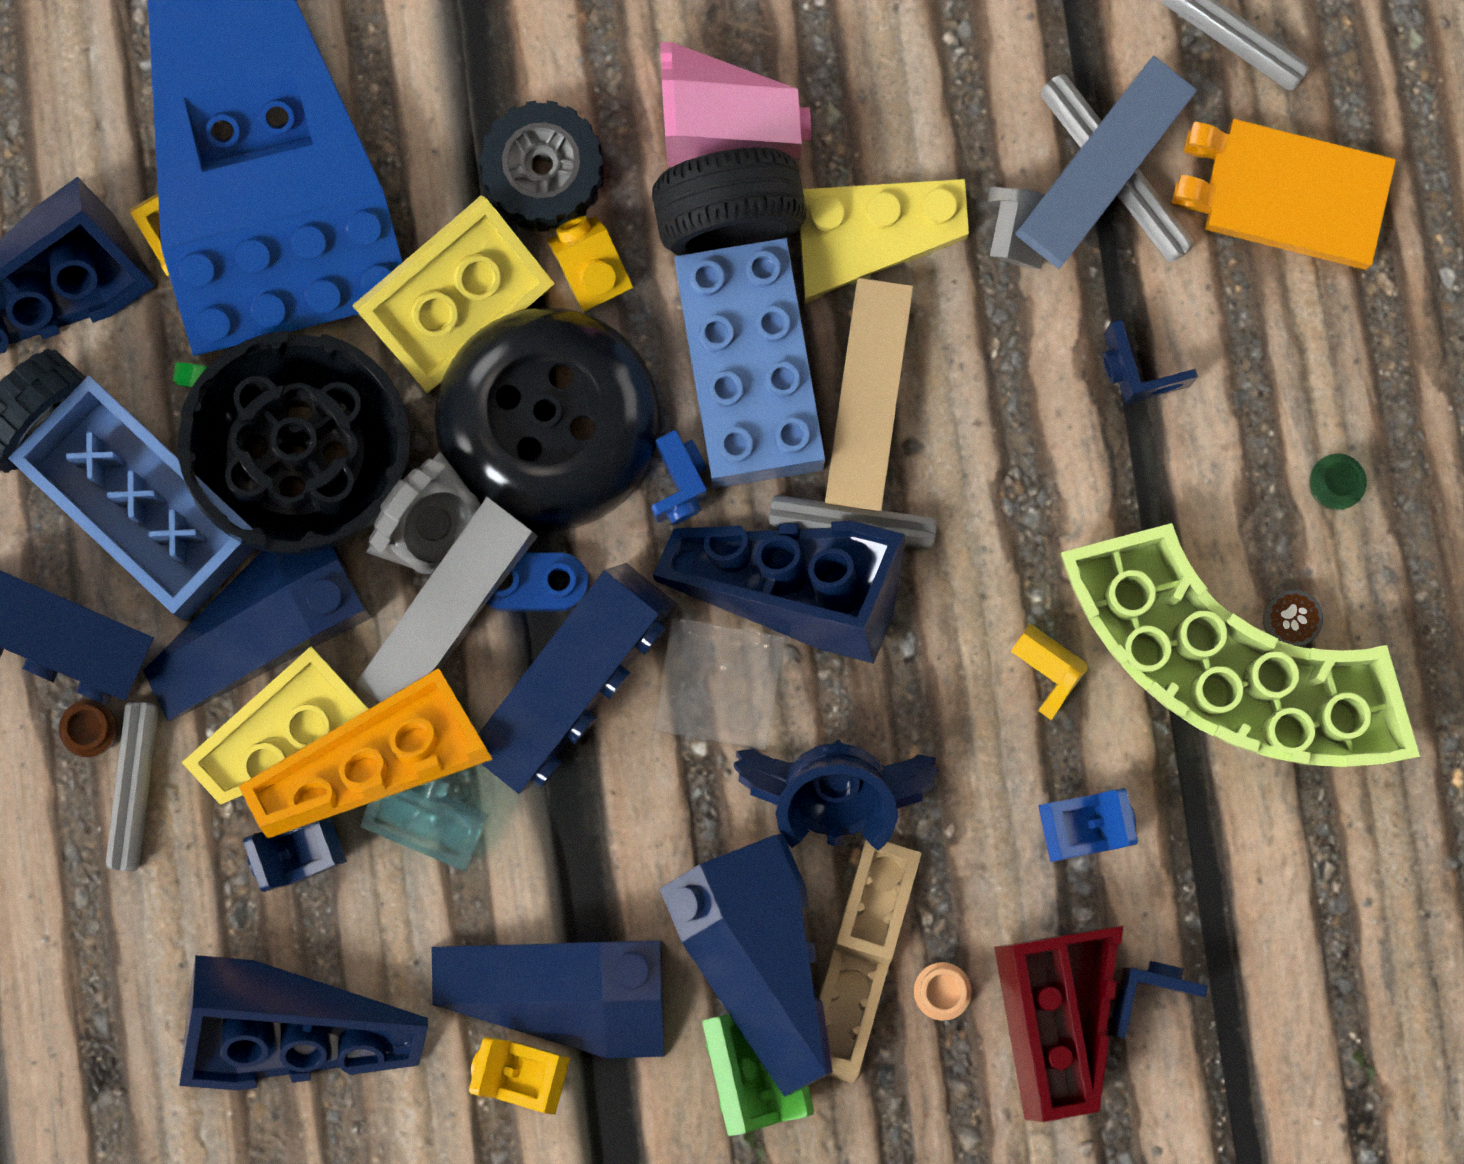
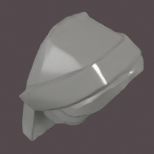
[366,452,480,574]

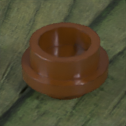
[59,700,118,757]

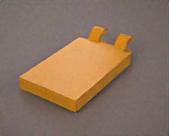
[1170,119,1396,270]

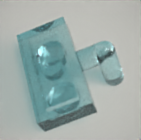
[360,773,489,872]

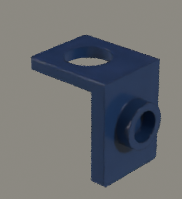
[1103,319,1198,405]
[1109,961,1208,1039]

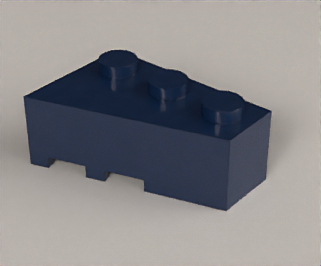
[0,570,154,705]

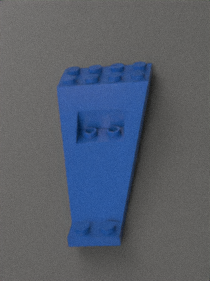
[147,0,403,356]

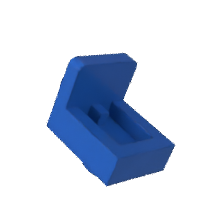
[651,430,707,525]
[1038,788,1138,862]

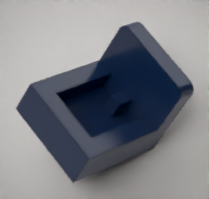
[243,817,347,892]

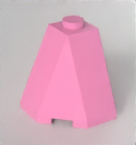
[660,42,811,167]

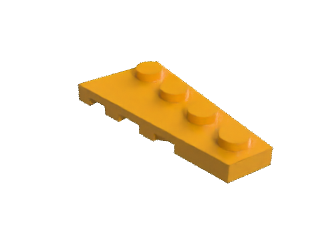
[238,668,493,838]

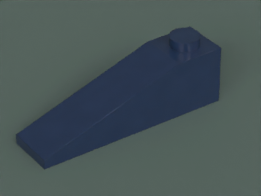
[0,177,155,354]
[143,547,373,722]

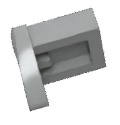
[987,186,1044,269]

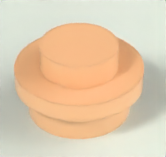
[913,962,972,1021]

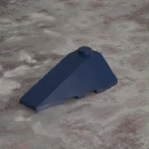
[653,521,906,664]
[660,833,833,1097]
[432,940,665,1058]
[179,955,428,1091]

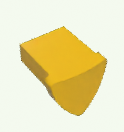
[1011,623,1088,720]

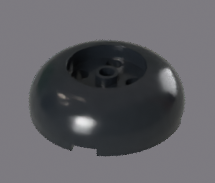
[435,307,660,531]
[177,331,410,555]

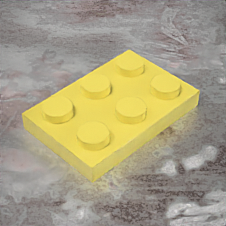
[352,195,555,394]

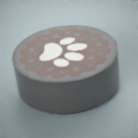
[1263,590,1323,647]

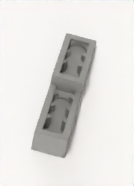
[356,497,538,702]

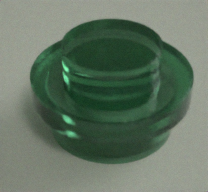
[1309,453,1367,510]

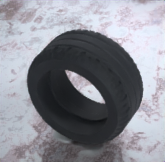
[652,147,807,256]

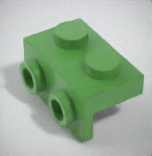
[702,1013,814,1136]

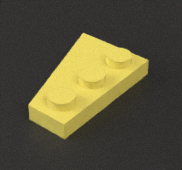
[800,179,969,303]
[181,646,369,805]

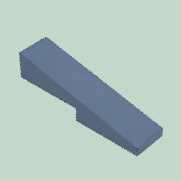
[1015,55,1197,269]

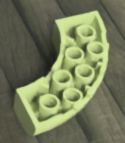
[1060,523,1420,767]

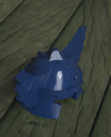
[734,740,939,851]

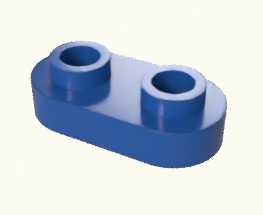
[486,553,589,612]

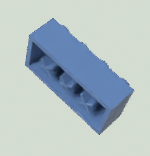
[674,238,825,489]
[8,375,256,622]

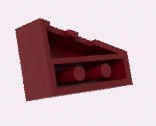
[994,926,1124,1122]

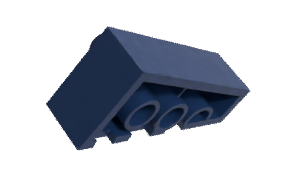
[478,563,678,794]

